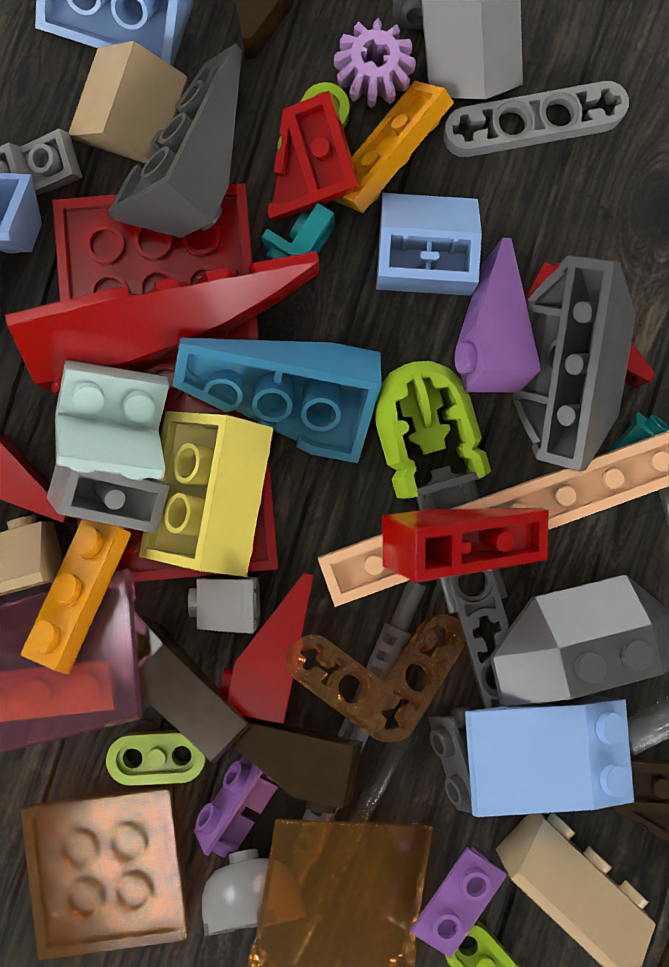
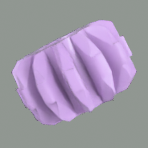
[334,18,416,108]

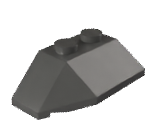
[512,255,636,472]
[490,575,669,706]

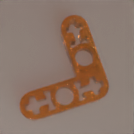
[285,614,466,742]

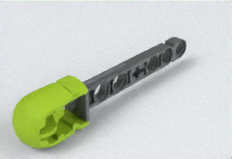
[374,361,510,709]

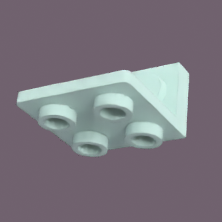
[55,360,169,480]

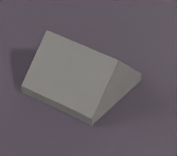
[422,0,523,99]

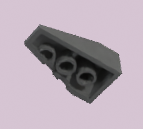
[107,43,242,238]

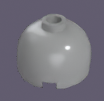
[202,849,304,936]

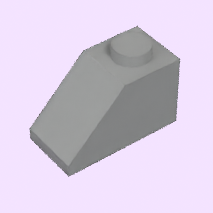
[47,463,170,534]
[188,577,260,633]

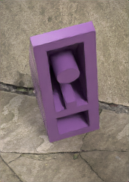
[455,238,541,392]

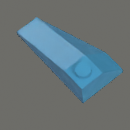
[173,338,382,463]

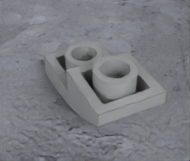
[0,129,83,196]

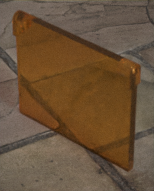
[248,819,433,967]

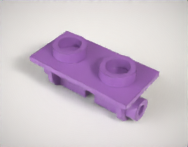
[193,756,279,858]
[410,846,507,958]

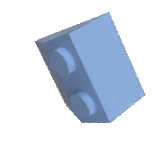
[465,695,634,817]

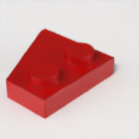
[267,91,362,222]

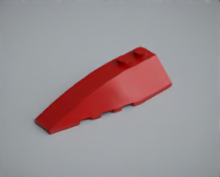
[5,251,320,395]

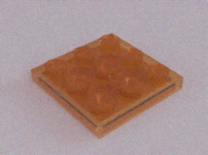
[21,785,190,960]

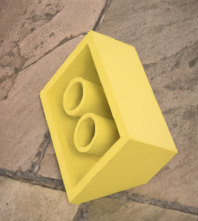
[139,411,273,577]

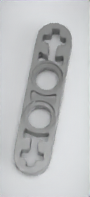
[443,81,629,157]

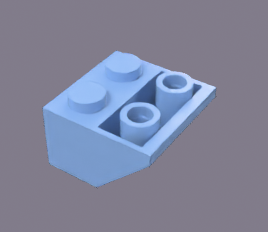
[376,193,482,296]

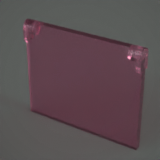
[0,568,142,753]

